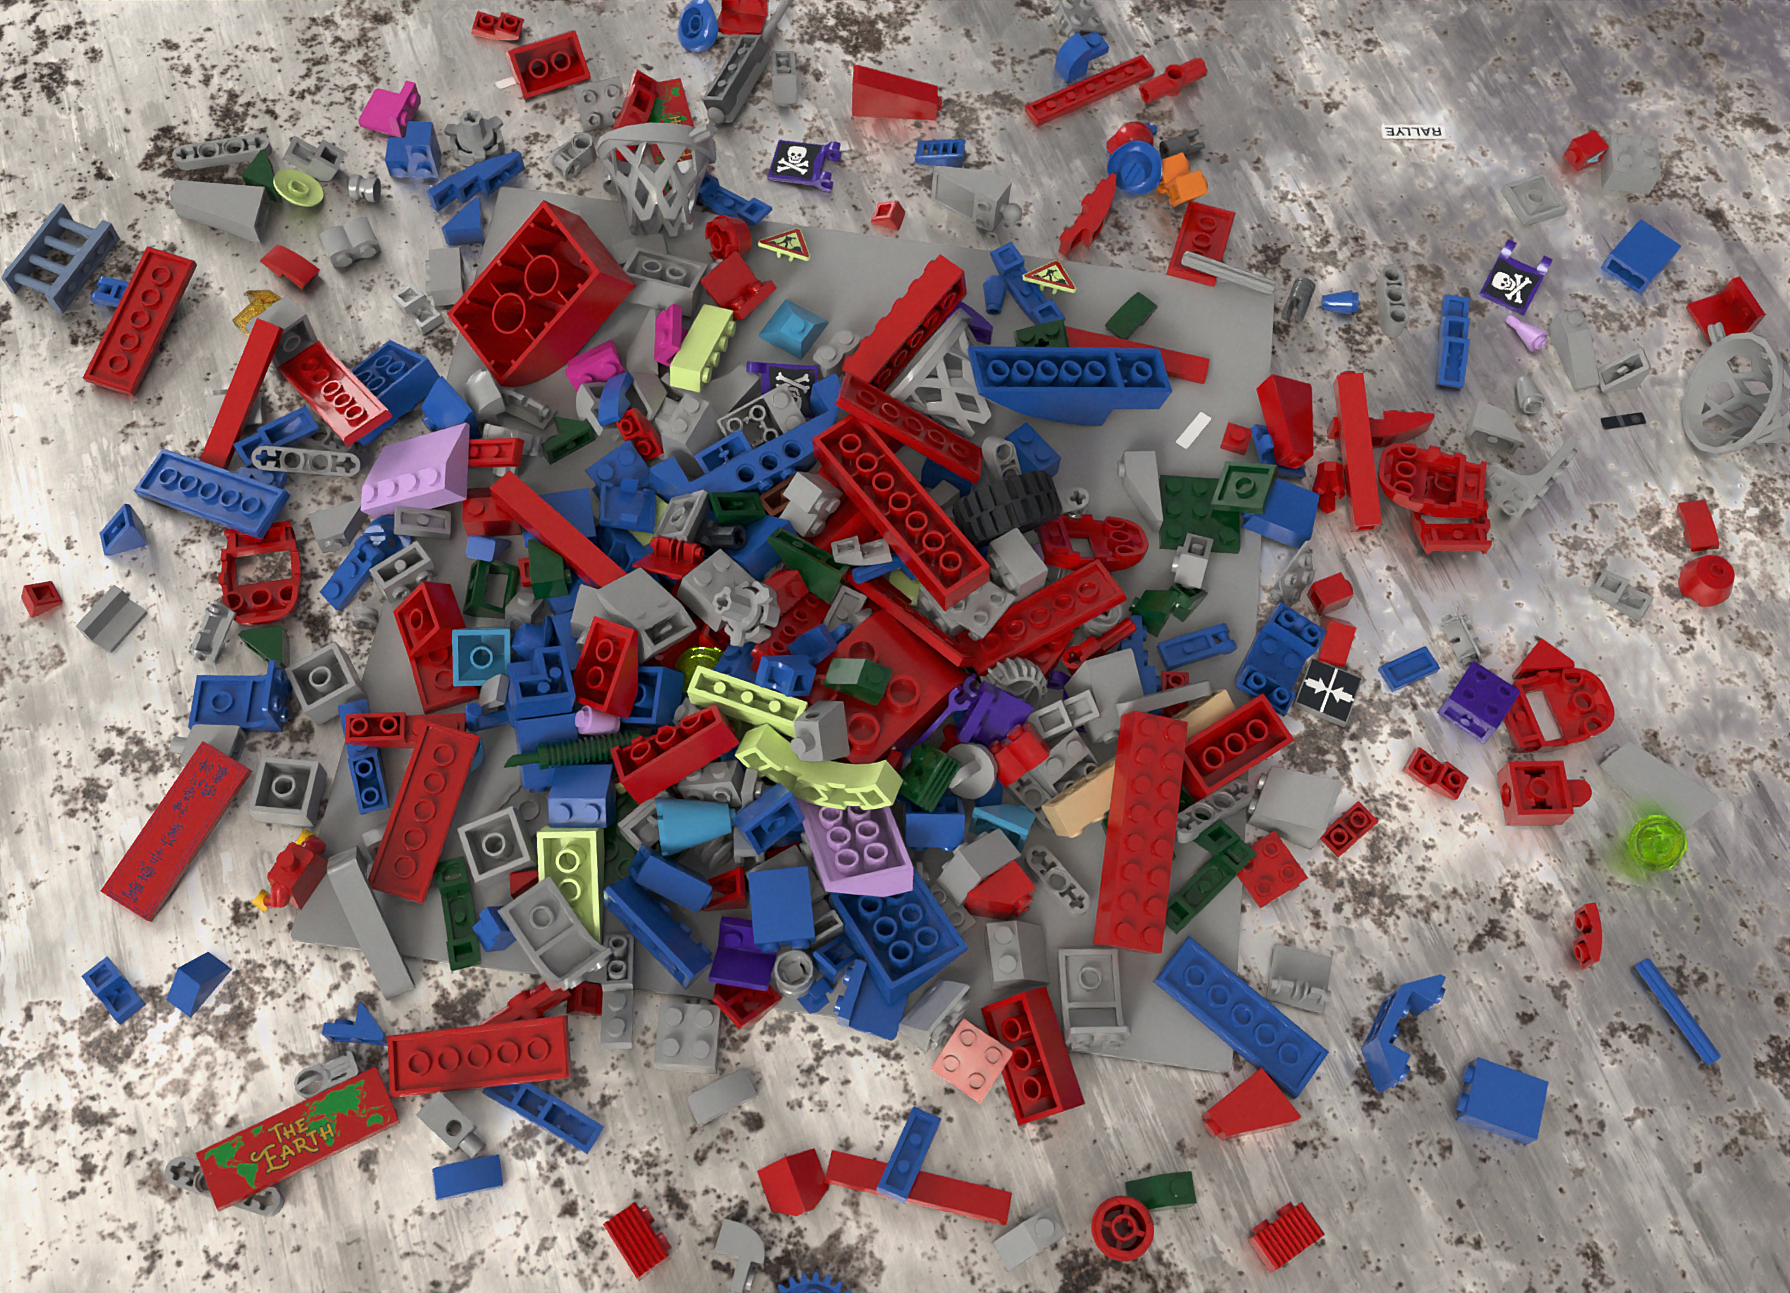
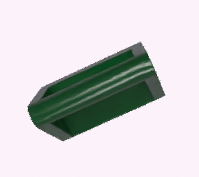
[463,559,520,619]

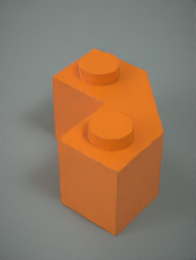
[1156,152,1208,207]

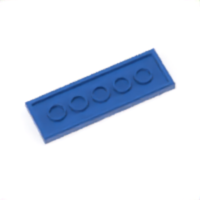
[133,448,290,540]
[1153,936,1329,1099]

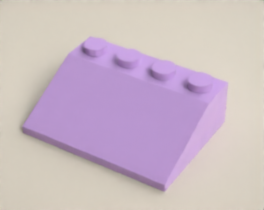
[361,423,470,518]
[795,798,913,897]

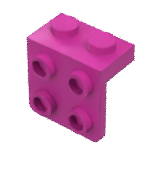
[358,80,421,138]
[654,303,689,367]
[564,340,626,393]

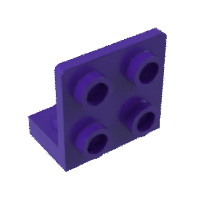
[1437,661,1520,743]
[956,680,1033,745]
[709,916,778,991]

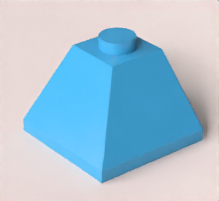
[759,299,828,360]
[452,626,510,686]
[968,804,1037,854]

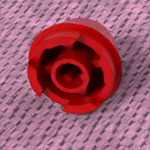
[705,215,752,262]
[1678,555,1735,607]
[1091,1195,1154,1261]

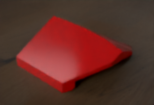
[713,983,782,1030]
[757,1148,829,1216]

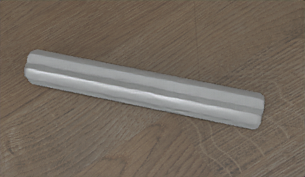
[1181,251,1276,295]

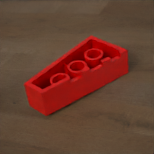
[610,704,740,805]

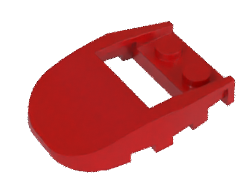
[1378,443,1487,518]
[1409,468,1492,554]
[1034,514,1149,572]
[218,521,303,625]
[1503,668,1615,753]

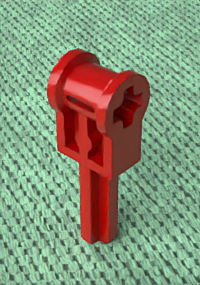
[1063,618,1137,676]

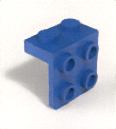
[834,959,909,1041]

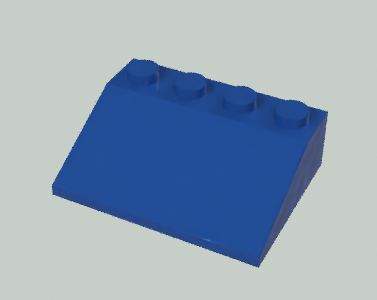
[351,340,440,446]
[830,864,968,1005]
[604,875,713,990]

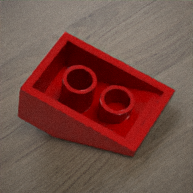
[572,616,638,719]

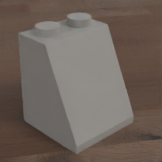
[661,393,725,479]
[1064,648,1148,744]
[1246,766,1343,850]

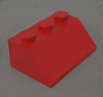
[504,30,591,99]

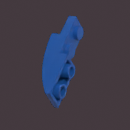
[1117,615,1162,716]
[338,699,390,815]

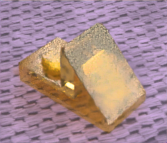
[232,290,282,336]

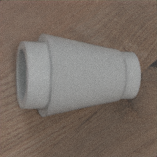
[1516,375,1545,414]

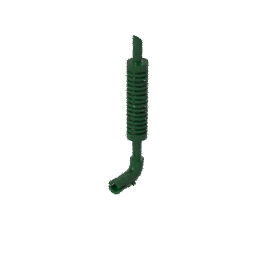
[504,729,656,770]

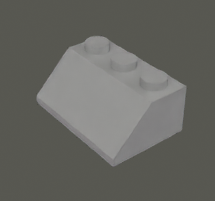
[623,247,708,317]

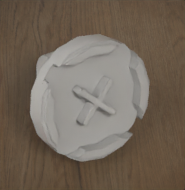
[946,742,998,799]

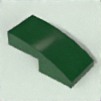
[1105,291,1158,340]

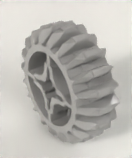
[975,656,1049,714]

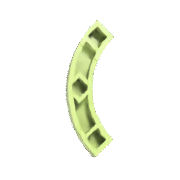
[735,723,903,810]

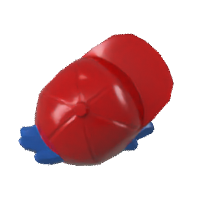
[1106,121,1157,157]

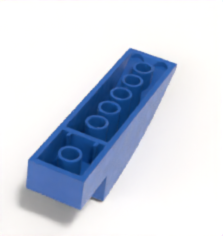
[967,346,1172,426]

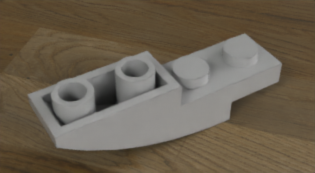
[1025,690,1102,743]
[600,934,635,1050]

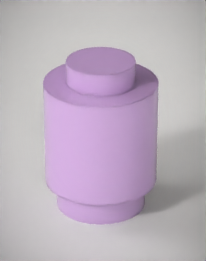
[575,705,620,737]

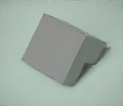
[809,899,844,953]

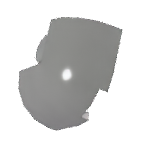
[464,367,506,426]
[576,382,630,442]

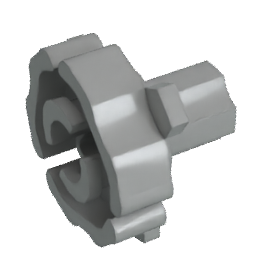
[444,109,505,167]
[480,423,544,476]
[713,581,780,647]

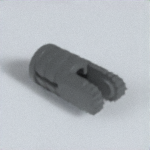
[1159,128,1205,159]
[1281,277,1316,322]

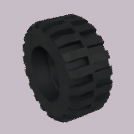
[952,470,1063,549]

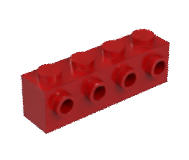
[749,592,832,673]

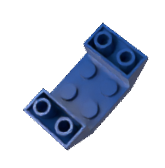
[1236,602,1326,717]
[1361,974,1446,1093]

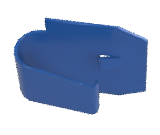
[797,976,834,1014]

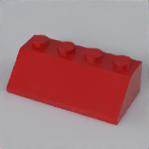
[1181,693,1295,803]
[981,986,1085,1126]

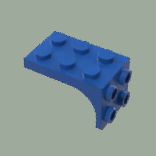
[188,660,293,732]

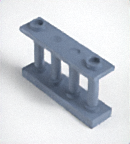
[1,203,120,313]

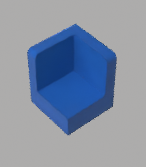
[788,623,838,665]

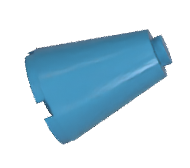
[655,797,736,857]

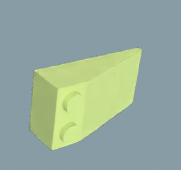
[537,826,605,945]

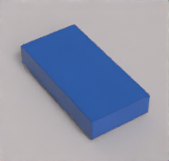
[1378,646,1440,692]

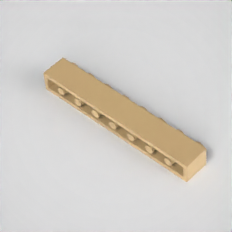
[1041,689,1236,838]

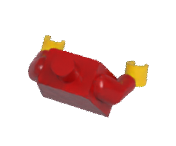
[251,828,328,912]

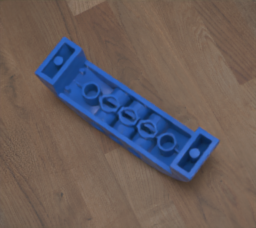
[650,373,840,511]

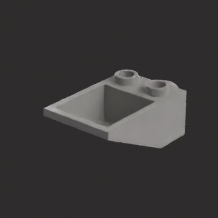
[931,166,1022,233]

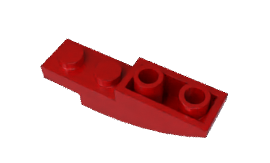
[610,69,658,162]
[1059,173,1116,257]
[1327,410,1435,449]
[345,712,467,749]

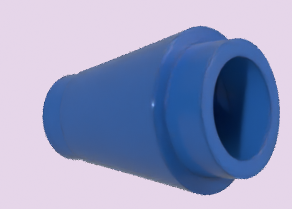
[983,275,1008,315]
[1322,290,1359,315]

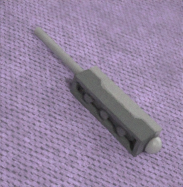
[702,0,792,124]

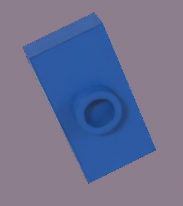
[755,654,817,697]
[472,906,517,952]

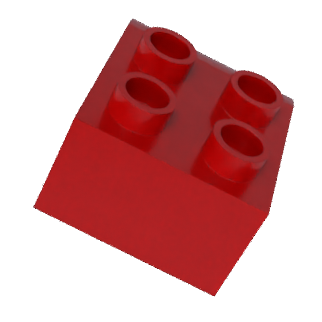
[447,200,636,387]
[793,609,977,764]

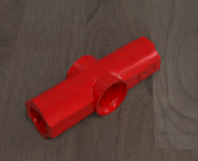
[1139,57,1208,104]
[480,982,572,1025]

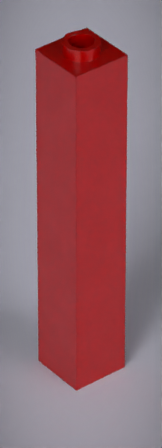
[1333,371,1382,532]
[490,470,627,589]

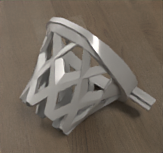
[595,121,717,238]
[886,308,1000,439]
[1682,322,1790,455]

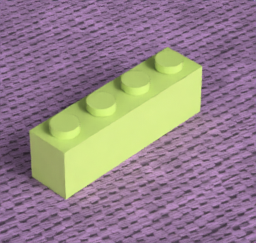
[670,304,736,393]
[687,666,808,738]

